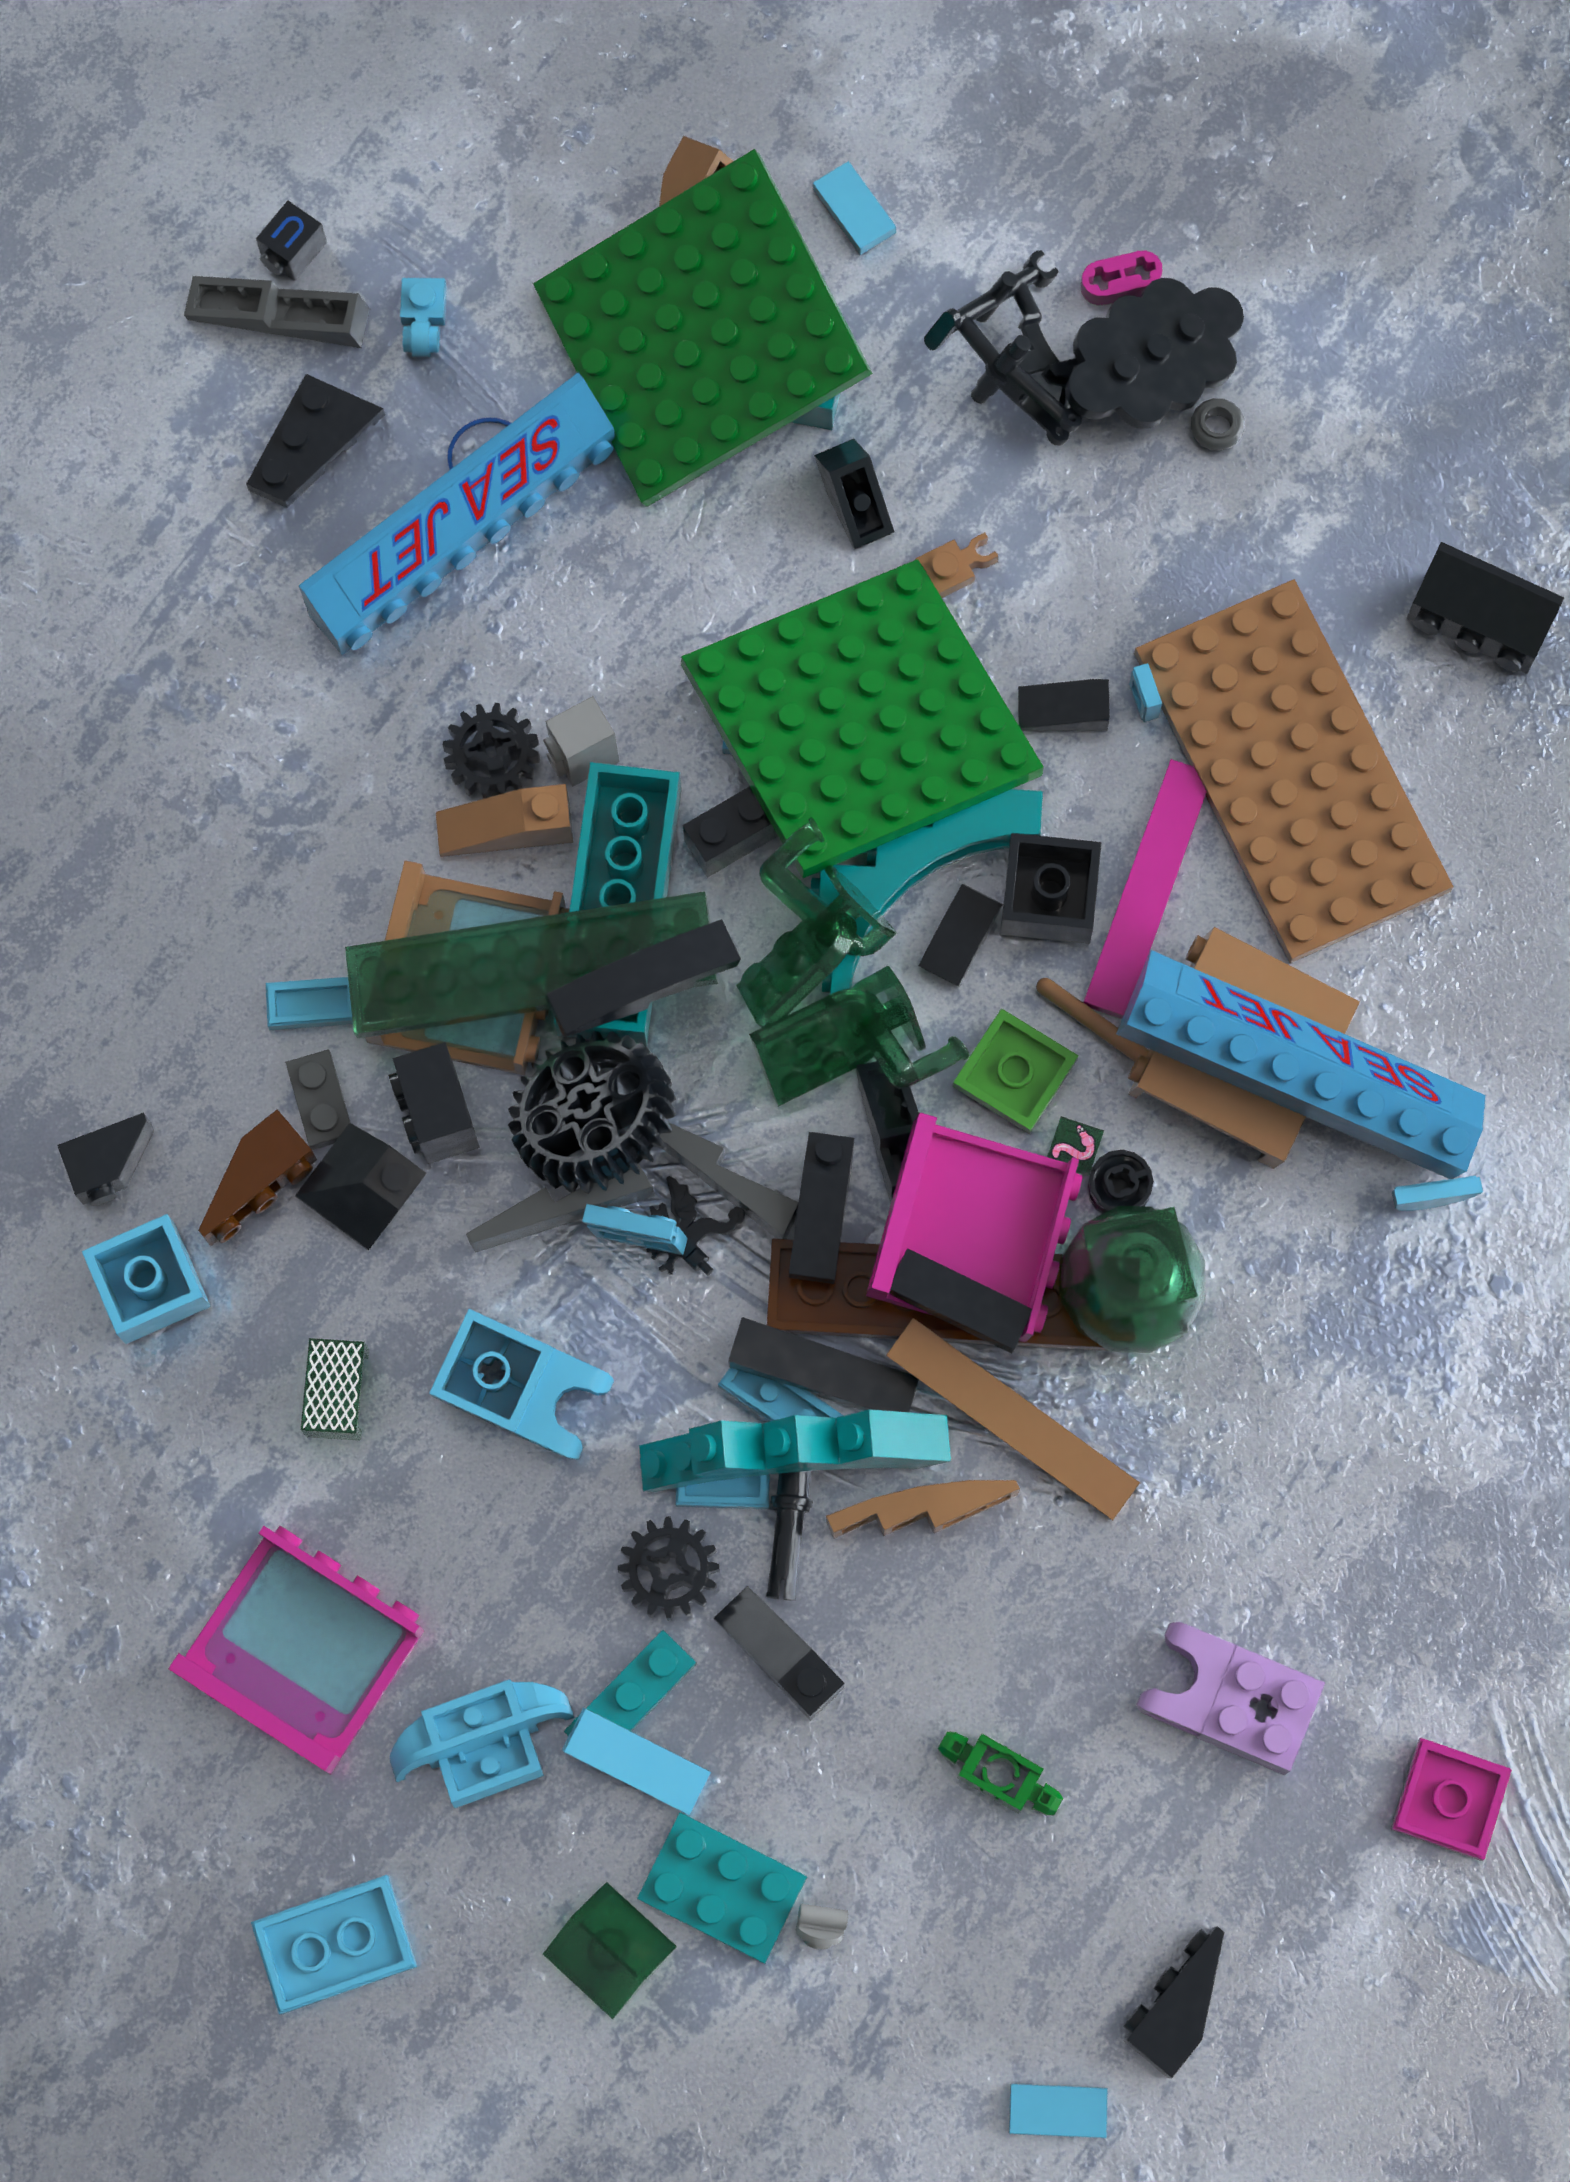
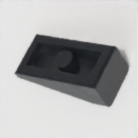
[1018,679,1110,731]

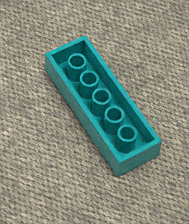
[554,762,682,1046]

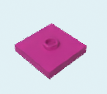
[1391,1738,1512,1861]

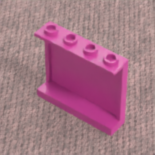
[866,1112,1082,1342]

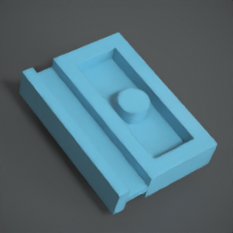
[582,1204,688,1255]

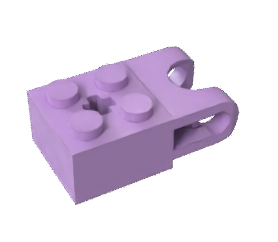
[1136,1622,1325,1775]

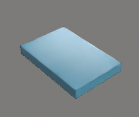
[251,1875,417,2015]

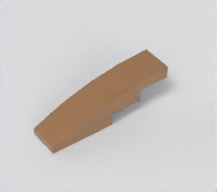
[826,1480,1020,1539]

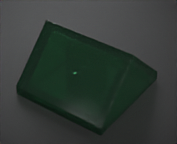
[543,1882,677,2019]

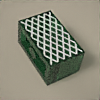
[301,1338,369,1441]

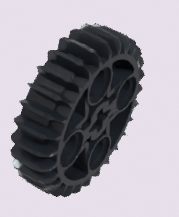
[508,1031,676,1194]

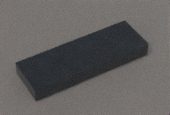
[889,1248,1032,1354]

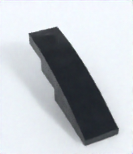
[545,919,741,1038]
[856,1056,919,1204]

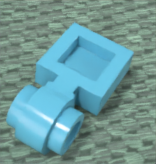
[400,278,447,357]

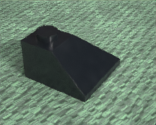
[295,1123,427,1250]

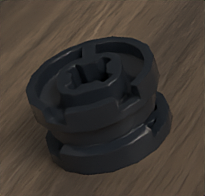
[1087,1150,1154,1220]

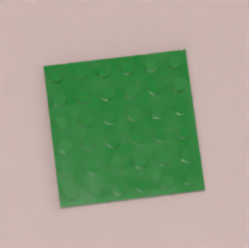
[533,149,873,507]
[681,559,1044,879]

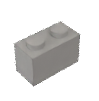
[543,696,619,787]

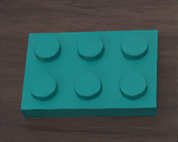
[637,1812,807,1964]

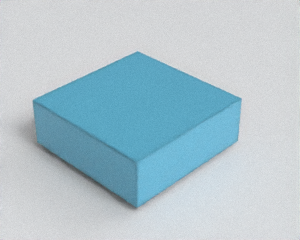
[1129,663,1162,722]

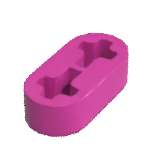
[1081,250,1163,305]

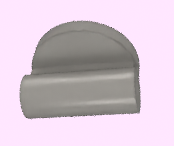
[796,1904,848,1949]

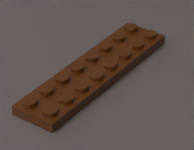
[767,1238,1140,1352]

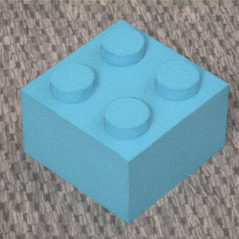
[82,1214,211,1344]

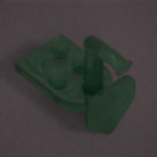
[736,817,897,1034]
[749,965,969,1107]

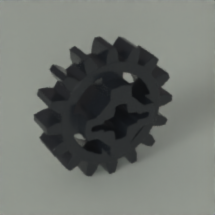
[443,703,540,799]
[618,1517,720,1621]

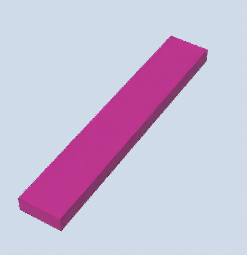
[1083,759,1206,1019]

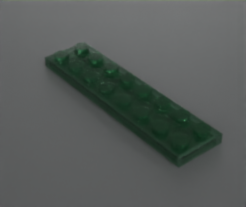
[345,891,718,1039]

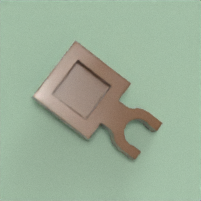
[915,532,999,598]

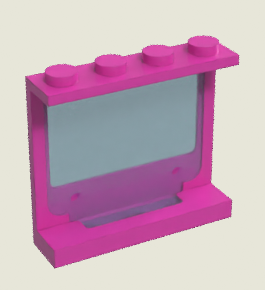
[168,1525,424,1775]

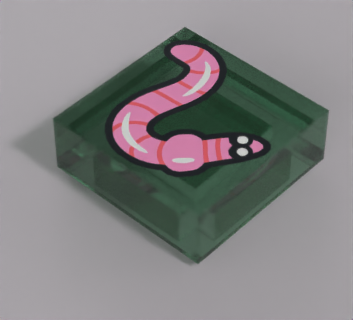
[1047,1116,1104,1176]

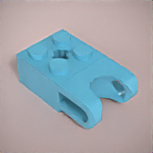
[429,1309,615,1460]

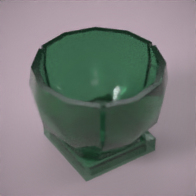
[1059,1206,1206,1354]

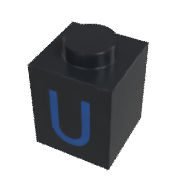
[256,200,327,281]

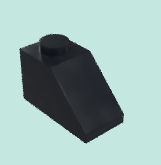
[814,438,894,549]
[57,1112,154,1206]

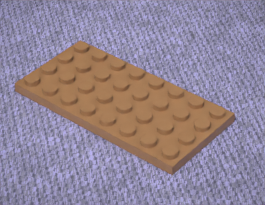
[1134,579,1454,963]

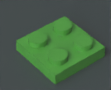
[953,1008,1079,1134]

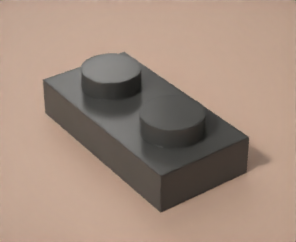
[285,1049,351,1150]

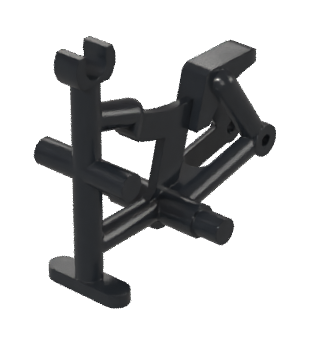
[924,250,1082,446]

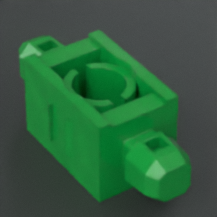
[938,1732,1063,1816]

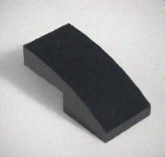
[918,884,1003,986]

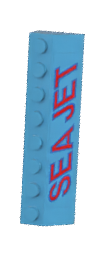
[1116,950,1486,1179]

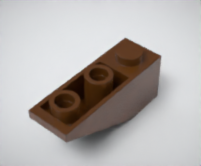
[198,1109,317,1246]

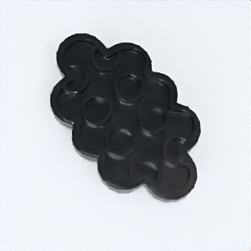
[1065,278,1244,429]

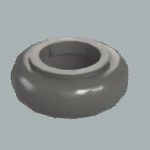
[1191,398,1244,450]

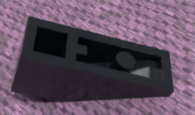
[789,1132,854,1284]
[714,1586,845,1721]

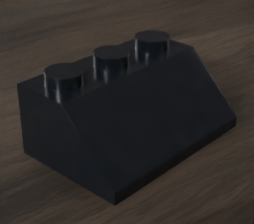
[1406,542,1565,674]

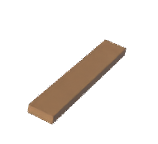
[886,1318,1140,1520]

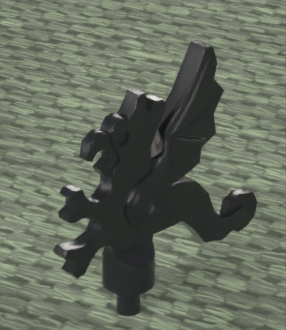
[646,1176,745,1276]

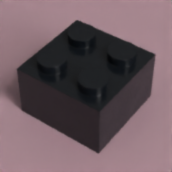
[1000,833,1102,944]
[388,1042,480,1164]

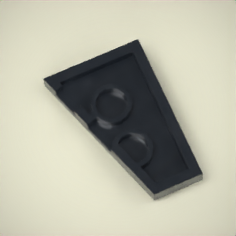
[246,374,385,508]

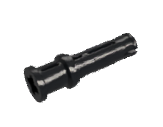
[766,1471,813,1601]

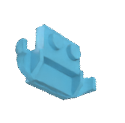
[390,1679,575,1808]

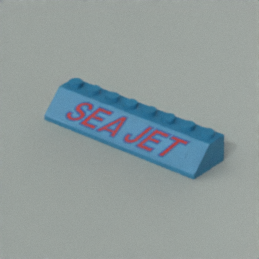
[299,373,615,655]

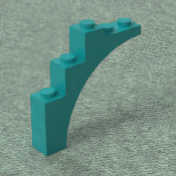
[810,789,1043,1008]
[639,1410,951,1492]

